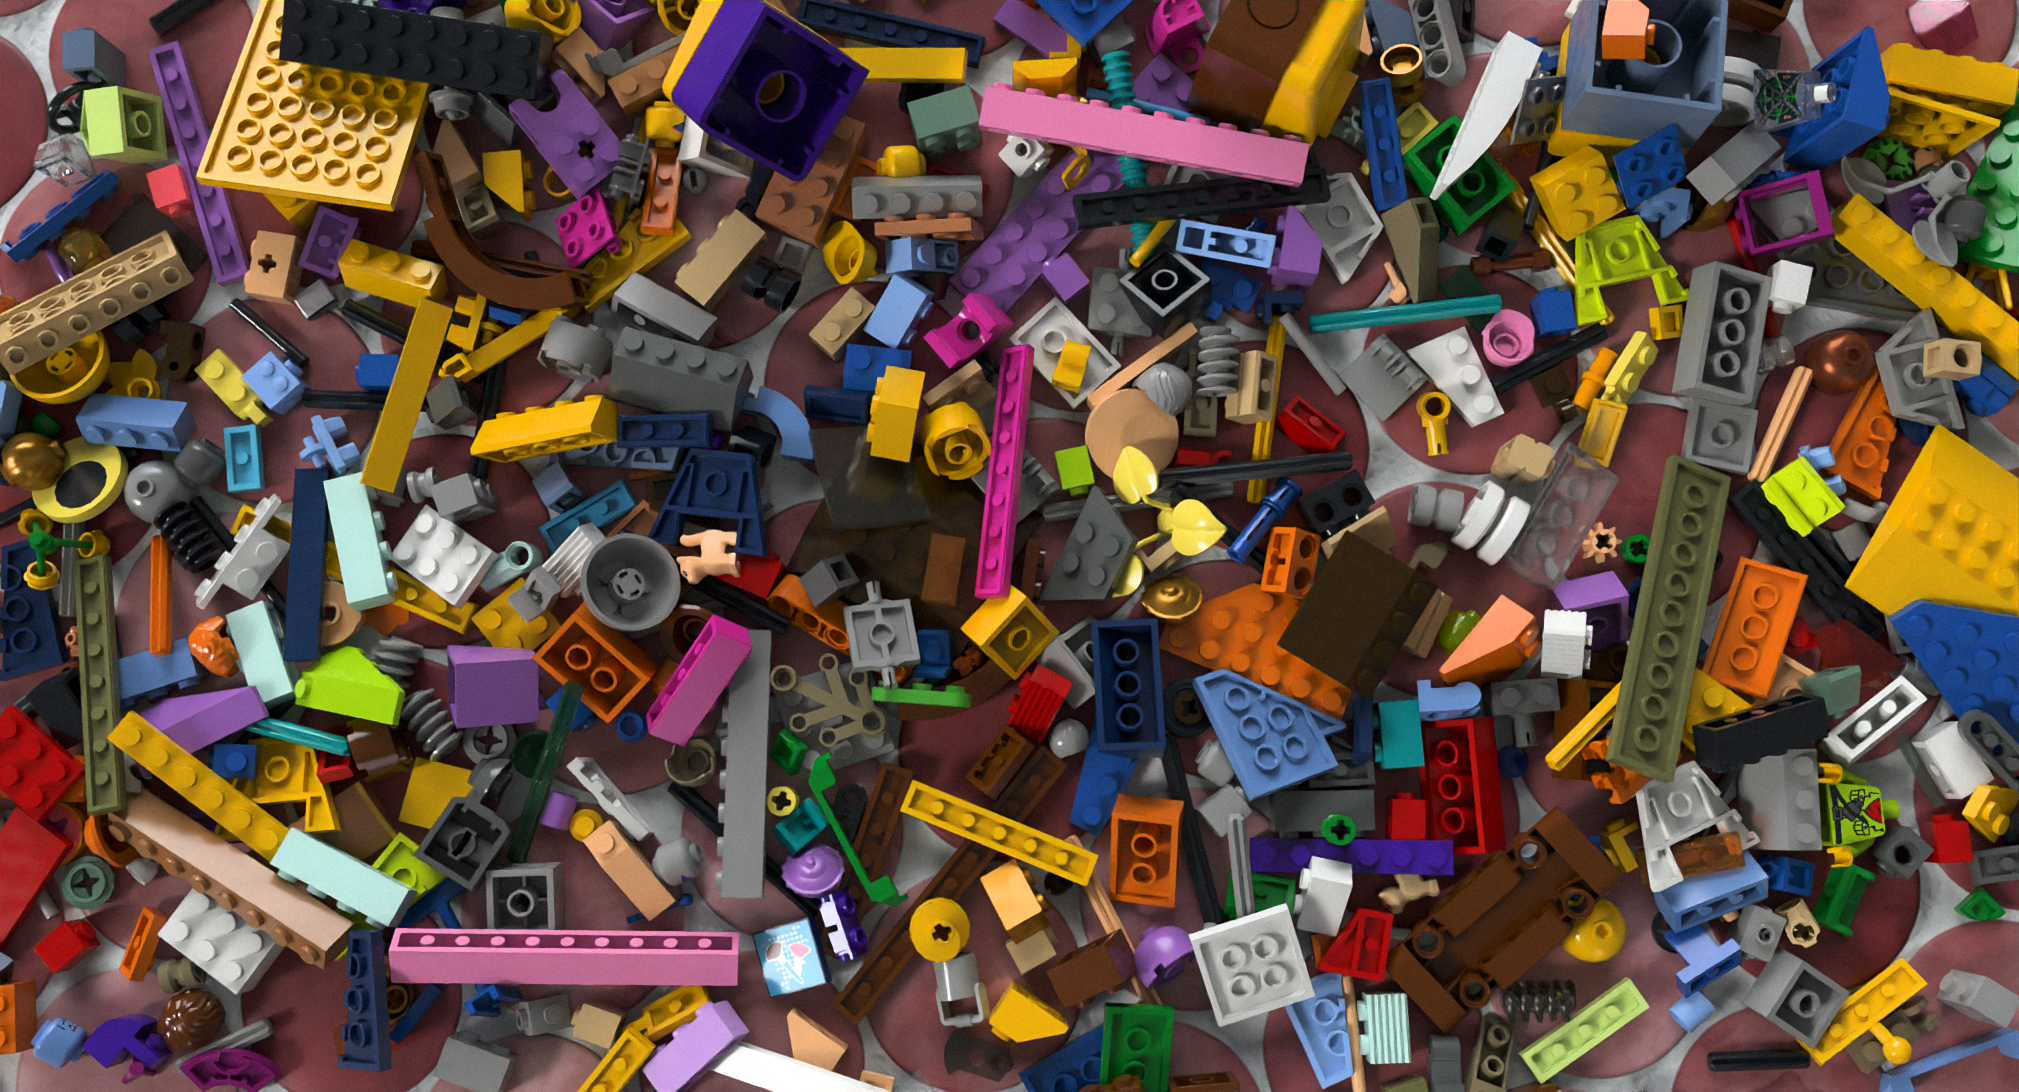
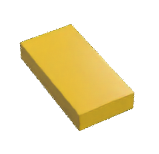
[1574,398,1628,468]

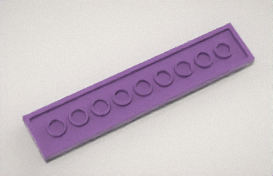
[949,53,1194,314]

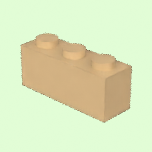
[674,209,770,313]

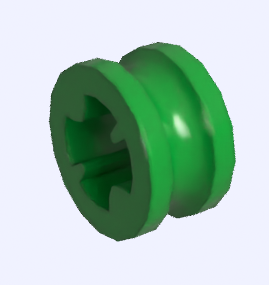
[1620,534,1650,564]

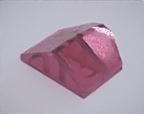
[1905,0,1979,55]

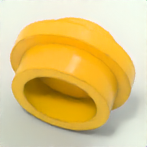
[569,809,603,842]

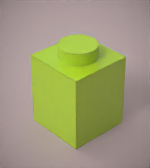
[1054,445,1095,497]

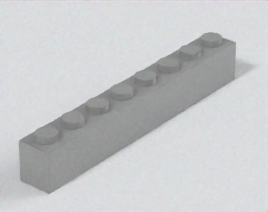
[715,629,773,898]

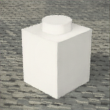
[1767,260,1813,314]

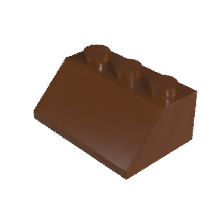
[1551,679,1618,781]

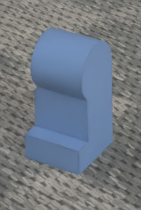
[1417,680,1482,722]

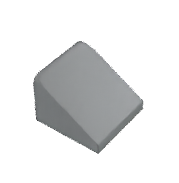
[1831,521,1871,562]

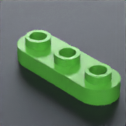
[871,681,972,708]

